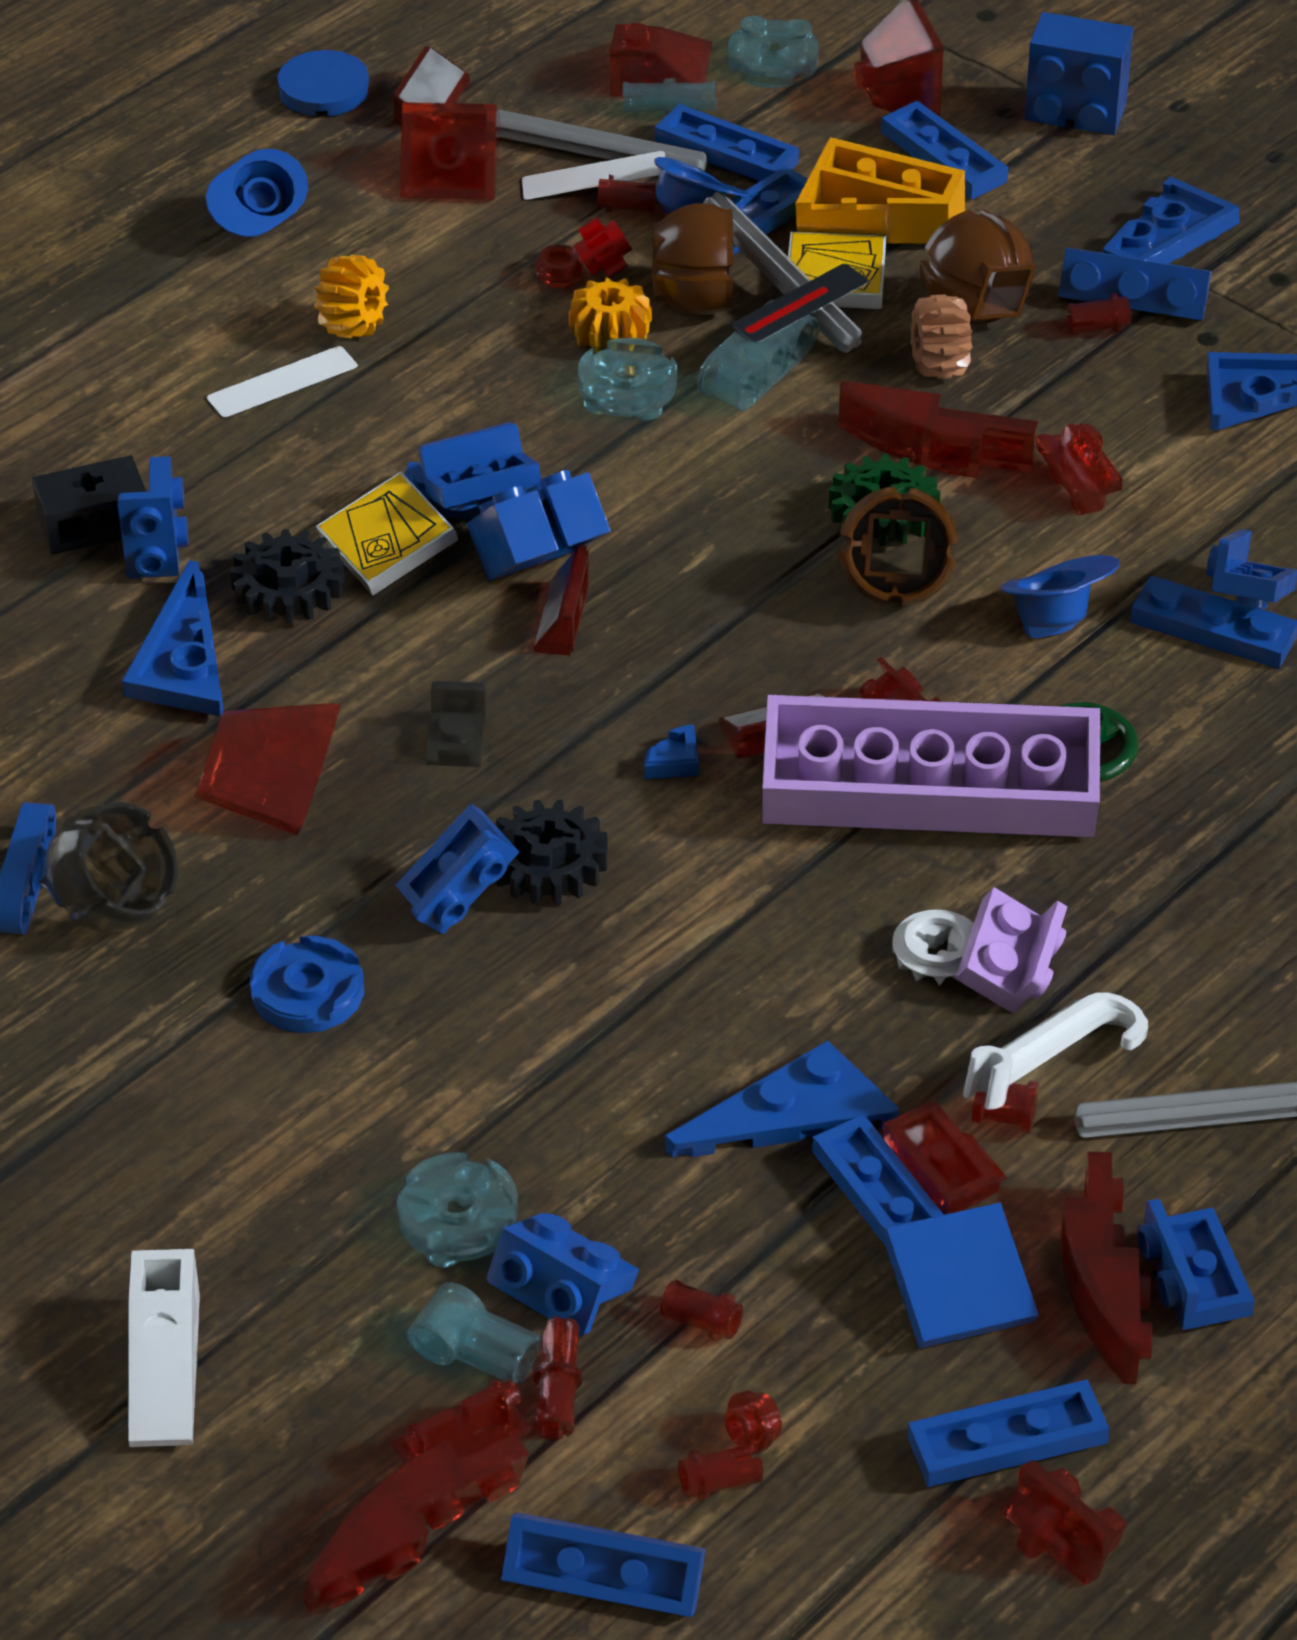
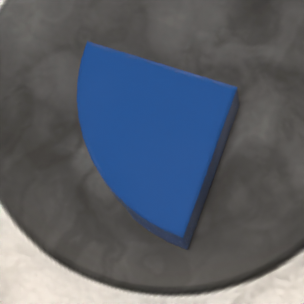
[644,724,699,779]

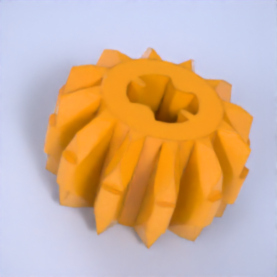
[314,255,389,339]
[568,277,652,356]

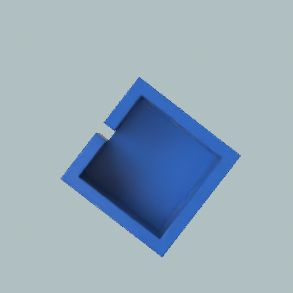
[1024,12,1134,135]
[466,470,611,582]

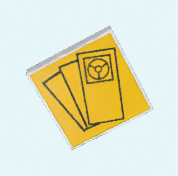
[788,231,886,309]
[316,471,458,596]

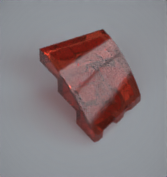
[194,703,341,835]

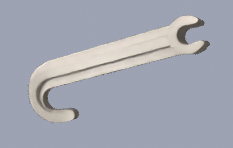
[963,993,1148,1109]

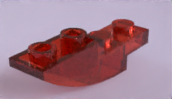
[838,381,1038,479]
[1060,1151,1152,1385]
[303,1433,529,1612]

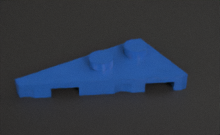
[1206,352,1297,430]
[122,560,224,717]
[665,1041,899,1158]

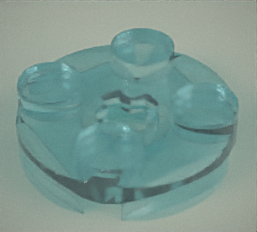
[728,16,819,88]
[578,338,677,420]
[397,1152,518,1268]

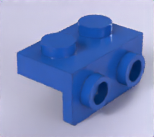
[418,422,541,511]
[118,456,189,578]
[1207,529,1297,608]
[395,804,519,934]
[1137,1198,1255,1330]
[487,1213,639,1337]

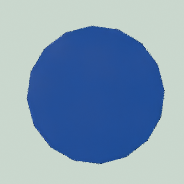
[277,50,369,116]
[250,935,365,1033]

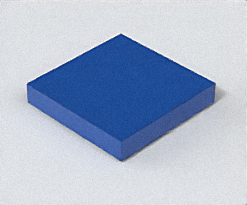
[882,1202,1039,1349]

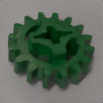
[828,454,941,546]

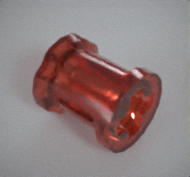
[971,1080,1039,1133]

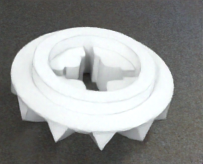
[892,910,974,986]

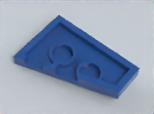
[1103,176,1239,264]

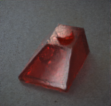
[854,0,944,117]
[610,23,713,103]
[400,102,500,200]

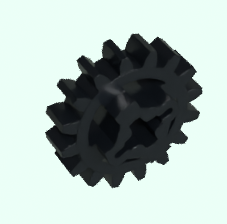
[230,529,345,623]
[495,800,608,904]

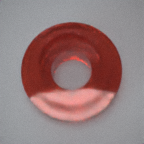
[535,244,583,288]
[725,1390,782,1454]

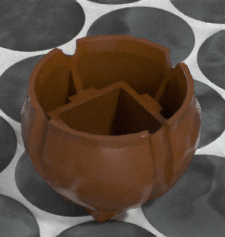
[652,203,733,316]
[920,209,1036,324]
[839,487,958,606]

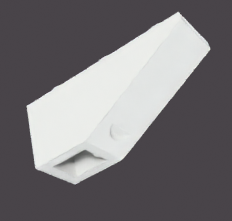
[129,1249,200,1447]

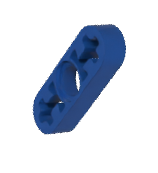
[0,802,56,935]

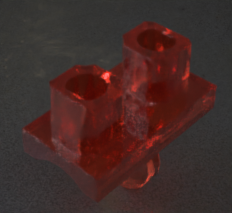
[1036,423,1123,515]
[1002,1460,1126,1585]

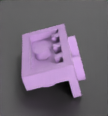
[955,887,1067,1014]

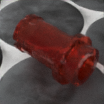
[597,174,656,213]
[1067,293,1131,335]
[660,1279,744,1341]
[678,1442,763,1501]

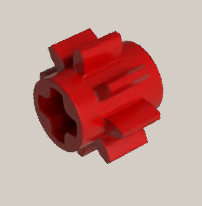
[573,217,633,278]

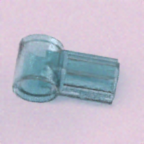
[407,1282,540,1385]

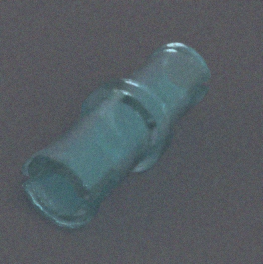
[622,78,717,115]

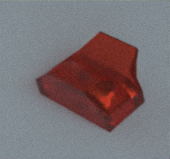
[884,1100,1007,1215]

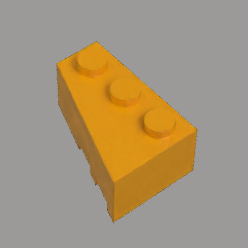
[795,137,965,244]

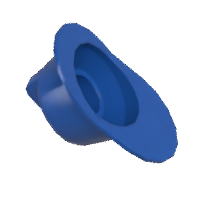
[205,149,309,237]
[654,157,752,215]
[1000,555,1119,639]

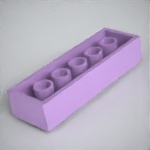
[762,695,1100,837]

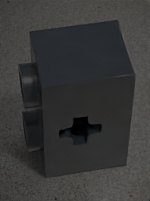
[32,455,147,555]

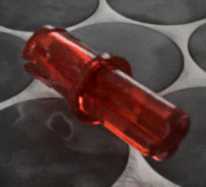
[533,1316,583,1439]

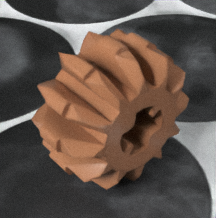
[910,294,973,379]

